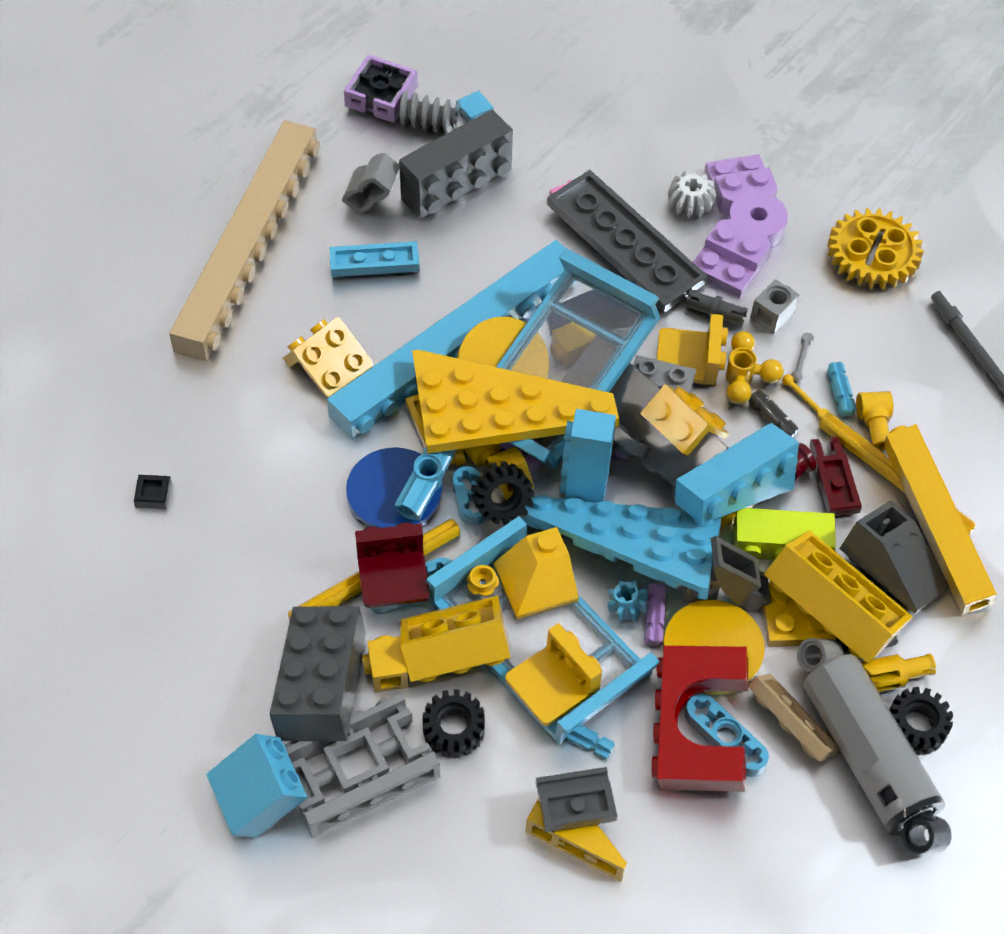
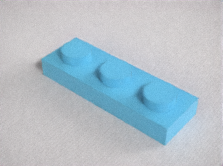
[329,241,420,277]

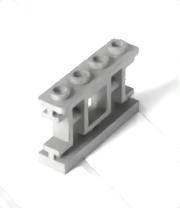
[285,694,440,838]

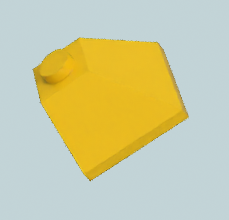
[494,527,579,620]

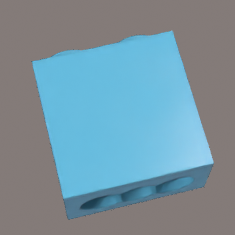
[206,734,308,837]

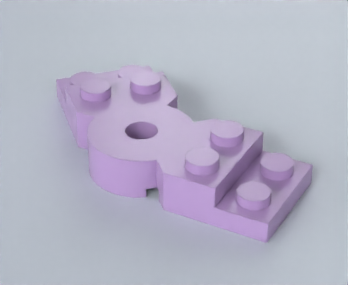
[693,154,788,298]

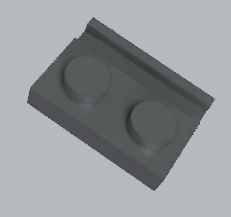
[535,767,618,832]

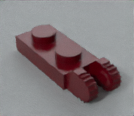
[810,436,862,516]

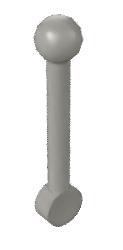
[791,333,814,383]

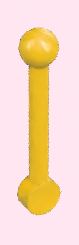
[782,374,830,421]

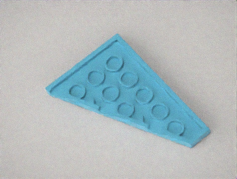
[523,495,721,600]

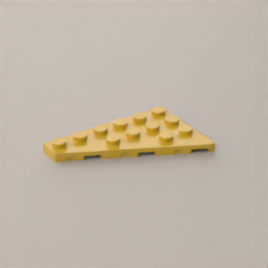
[412,350,619,454]

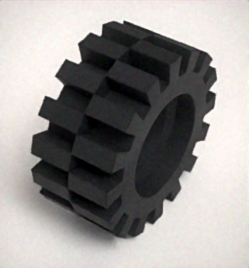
[471,461,534,525]
[889,687,953,755]
[422,689,485,758]

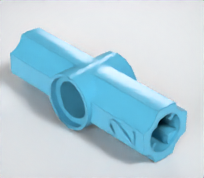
[394,447,458,521]

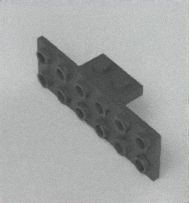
[561,336,729,487]

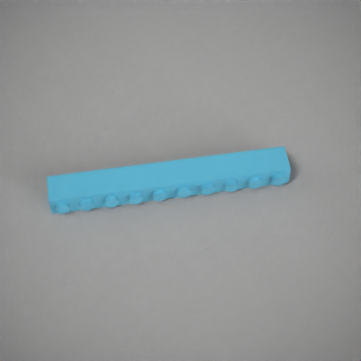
[327,240,577,440]

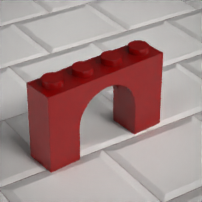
[651,645,749,792]

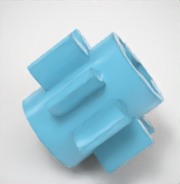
[607,580,648,622]

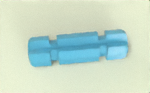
[827,361,857,417]
[555,716,615,760]

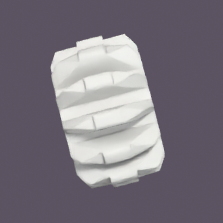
[667,170,717,219]

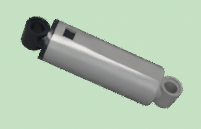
[797,638,952,854]

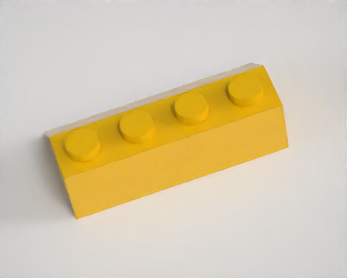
[764,530,913,664]

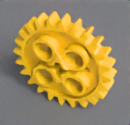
[827,208,924,290]

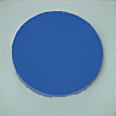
[346,447,442,528]

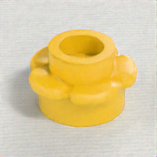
[466,565,499,597]

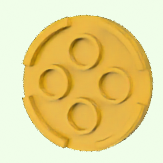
[457,317,549,379]
[663,600,765,695]

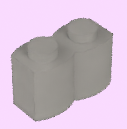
[342,153,399,213]

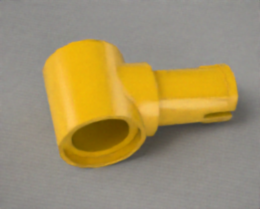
[856,391,894,451]

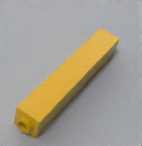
[884,424,997,616]

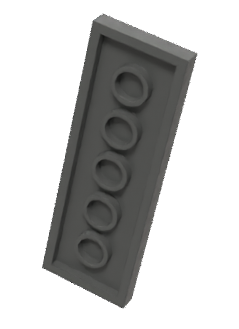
[547,170,708,313]

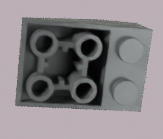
[839,501,950,614]

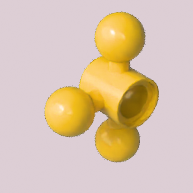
[725,331,784,404]

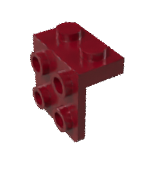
[355,523,430,608]

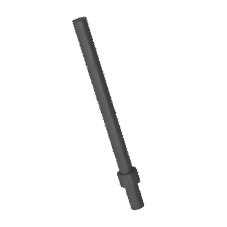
[931,291,1004,395]

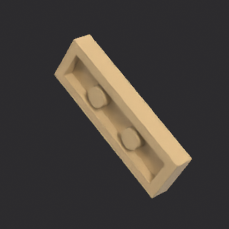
[748,674,840,762]

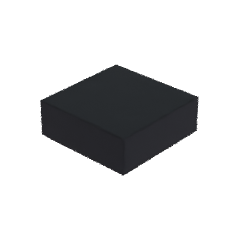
[133,474,172,509]

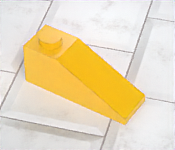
[525,799,627,881]

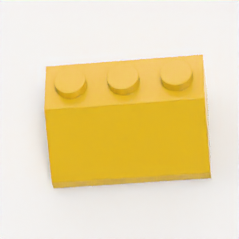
[400,596,511,682]

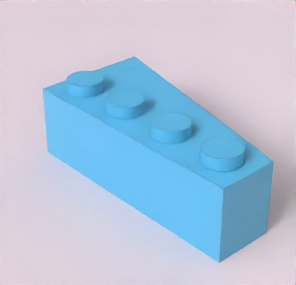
[559,409,616,502]
[675,423,799,524]

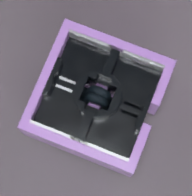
[344,55,418,123]

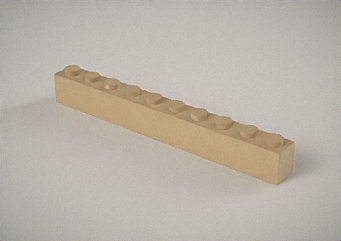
[169,120,320,361]

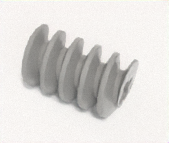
[399,91,460,134]

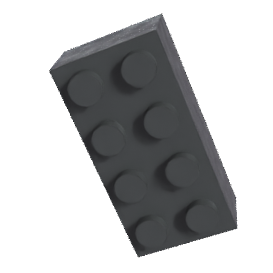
[399,109,513,219]
[269,606,366,741]

